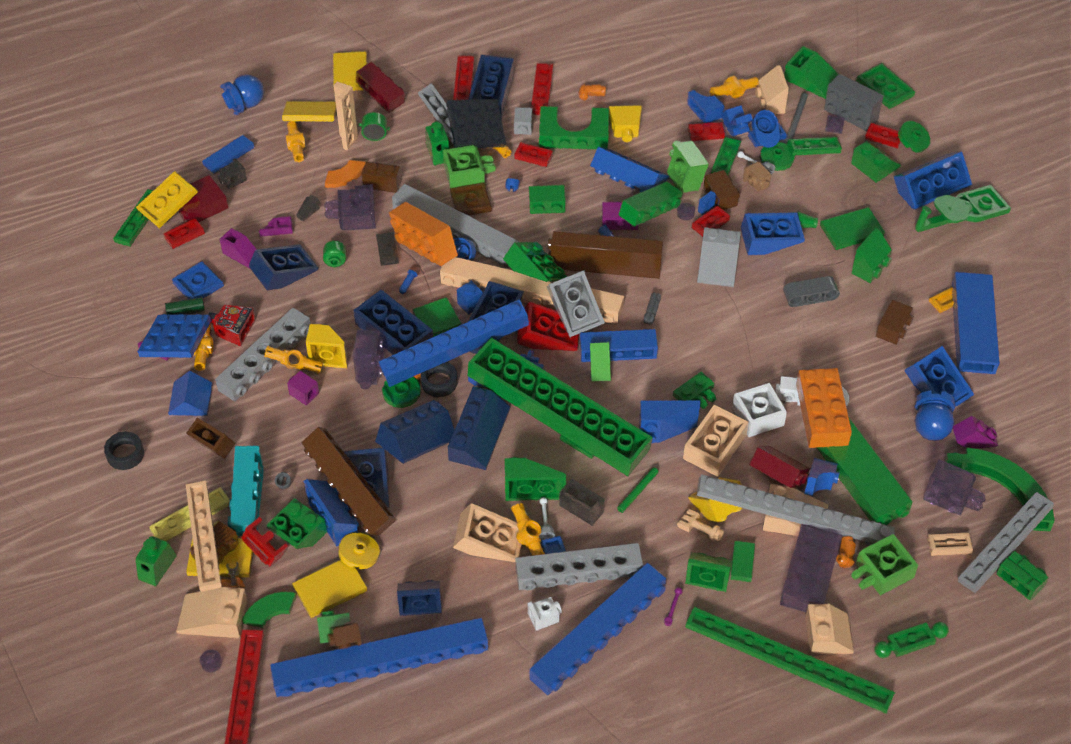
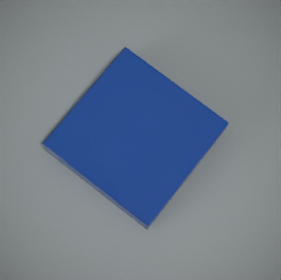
[172,261,224,299]

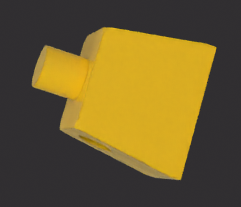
[609,106,642,142]

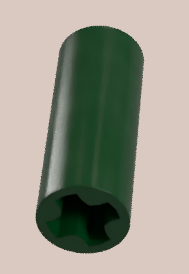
[165,297,205,315]

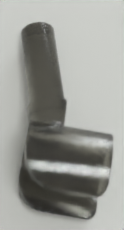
[226,562,240,586]

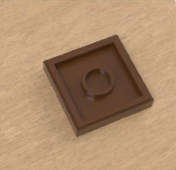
[450,182,492,216]

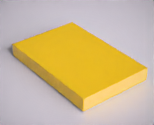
[333,51,367,91]
[282,101,337,121]
[136,171,198,229]
[186,538,253,577]
[292,560,367,618]

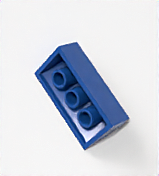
[590,147,670,192]
[893,152,972,209]

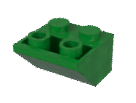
[266,498,327,549]

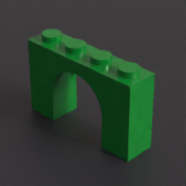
[539,106,609,149]

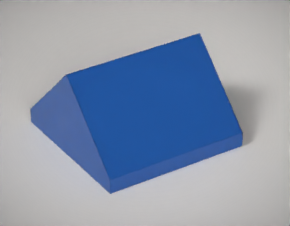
[168,371,213,416]

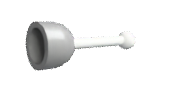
[737,151,775,175]
[539,497,555,540]

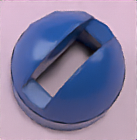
[505,178,520,192]

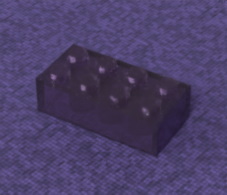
[780,524,842,612]

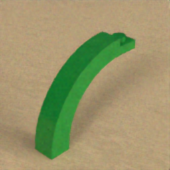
[944,448,1055,532]

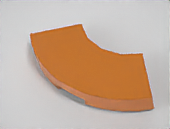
[325,160,365,188]

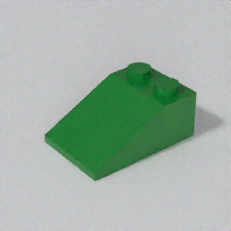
[504,457,566,501]

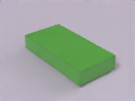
[590,342,611,381]

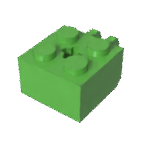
[667,141,709,193]
[443,145,496,188]
[851,534,918,596]

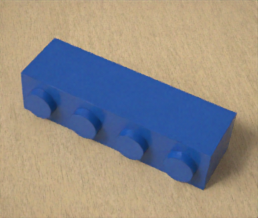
[580,329,658,362]

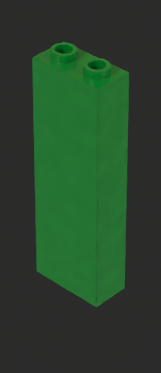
[816,418,913,525]

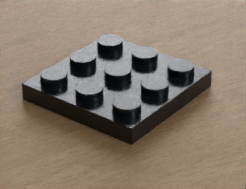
[446,99,506,148]

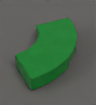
[242,592,297,628]

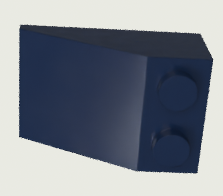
[249,244,318,290]
[344,448,389,512]

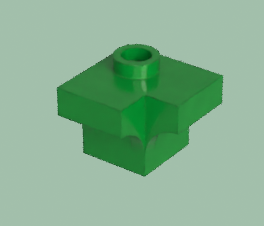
[317,611,351,643]

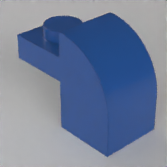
[721,106,753,136]

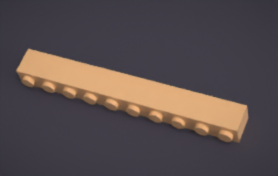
[440,257,624,324]

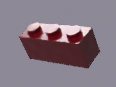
[356,62,405,113]

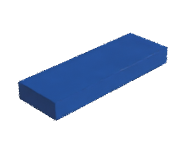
[202,135,255,174]

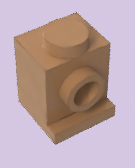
[743,161,771,192]

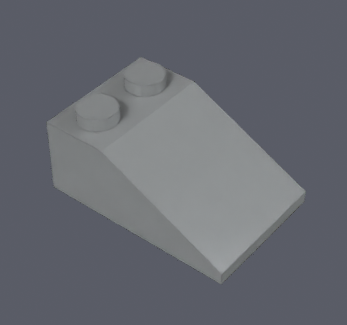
[697,228,741,287]
[546,271,605,337]

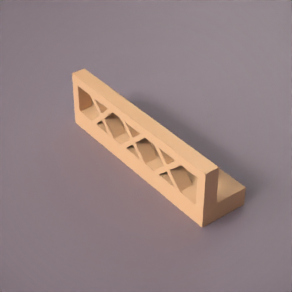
[334,81,358,150]

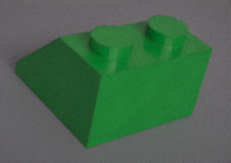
[851,141,901,183]
[851,228,892,283]
[685,552,732,592]

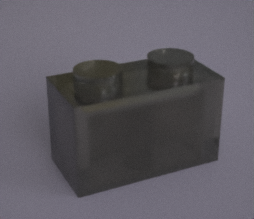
[559,479,605,526]

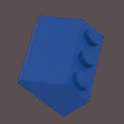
[304,479,359,547]

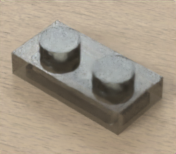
[376,232,399,266]

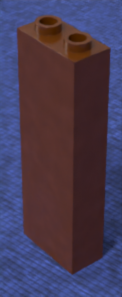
[548,231,663,279]

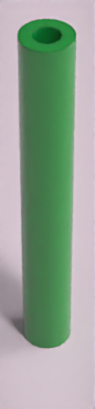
[617,467,659,513]

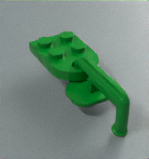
[915,185,1011,232]

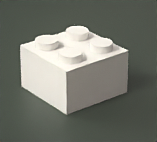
[732,383,787,437]

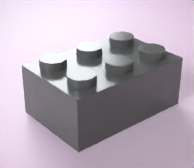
[824,74,883,131]

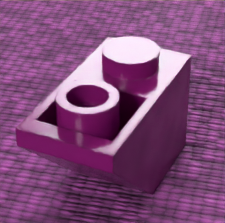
[220,228,257,269]
[953,416,998,449]

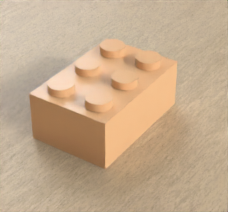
[683,405,749,477]

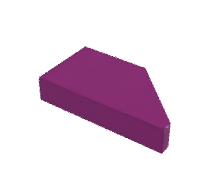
[259,216,293,237]

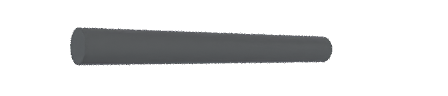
[785,93,808,143]

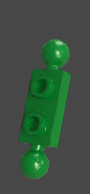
[874,621,949,658]

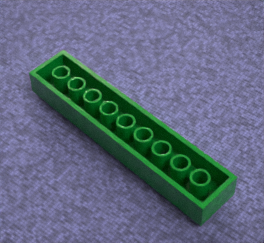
[467,338,653,476]

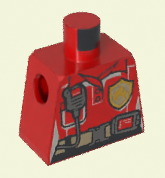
[208,305,255,346]

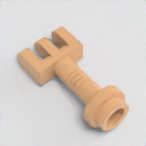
[677,509,724,541]

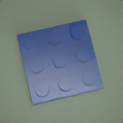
[137,314,211,358]

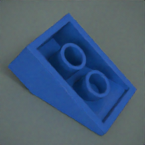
[741,212,805,255]
[904,346,974,407]
[639,401,700,444]

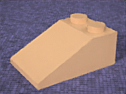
[763,483,828,541]
[453,503,522,562]
[176,587,248,638]

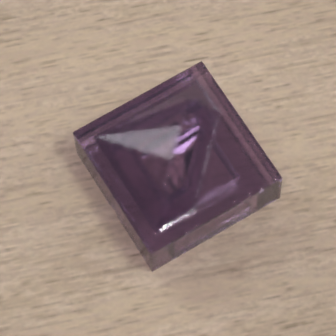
[825,115,845,134]

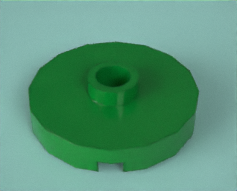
[898,121,931,153]
[760,142,795,171]

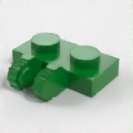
[673,372,717,409]

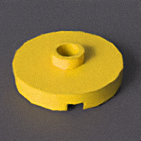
[338,533,380,569]

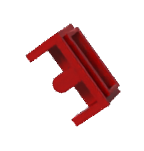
[241,517,288,567]

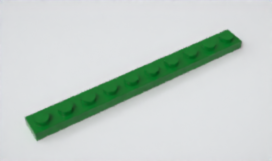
[685,607,895,714]

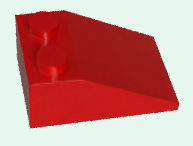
[517,302,579,351]

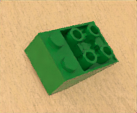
[784,46,839,99]
[503,242,568,282]

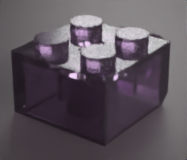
[324,188,376,231]
[352,330,386,389]
[923,459,986,516]

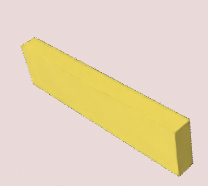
[149,487,230,541]

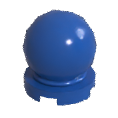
[220,74,264,115]
[914,391,955,441]

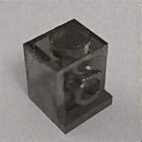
[217,158,247,189]

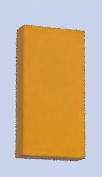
[929,287,954,313]

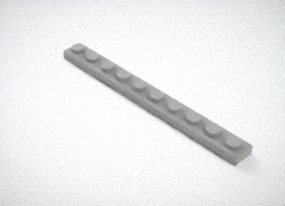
[697,474,895,544]

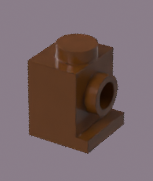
[327,622,362,649]

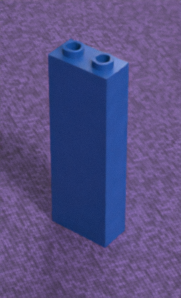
[952,272,1000,374]

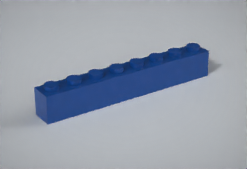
[379,299,529,387]
[529,563,666,695]

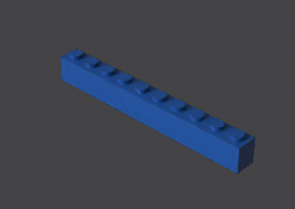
[270,618,488,697]

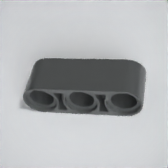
[783,276,840,307]

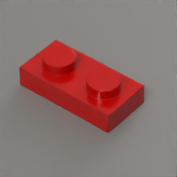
[688,122,725,141]
[865,123,901,149]
[514,142,553,167]
[691,206,730,237]
[163,218,205,249]

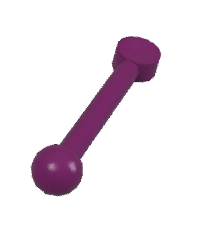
[664,587,683,626]

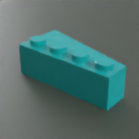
[228,446,264,536]

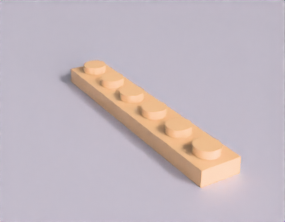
[186,481,222,592]

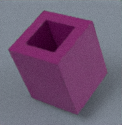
[287,371,319,406]

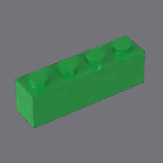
[618,182,683,226]

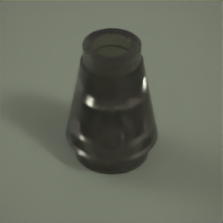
[296,195,321,221]

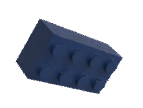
[468,55,514,120]
[353,290,433,355]

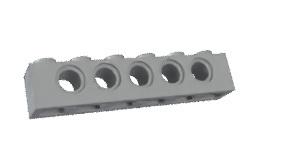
[215,308,311,402]
[515,543,643,590]

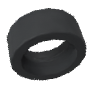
[421,362,457,398]
[104,431,144,470]

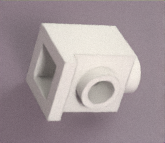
[775,376,800,405]
[528,597,562,631]

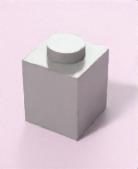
[514,107,532,135]

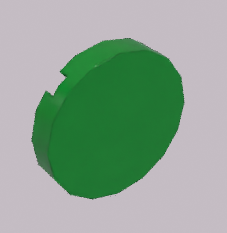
[382,376,421,408]

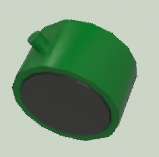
[359,112,390,141]

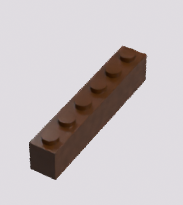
[301,427,397,536]

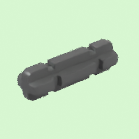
[644,292,661,325]

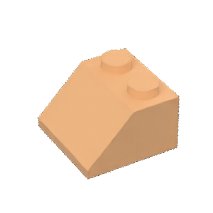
[755,65,789,115]
[805,604,854,655]

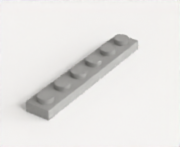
[958,492,1054,593]

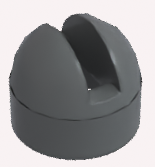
[275,472,292,489]

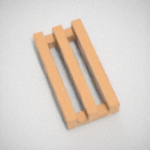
[927,532,973,556]

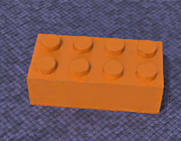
[389,202,458,266]
[796,368,852,448]

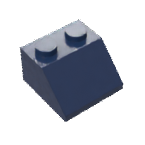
[397,580,442,616]

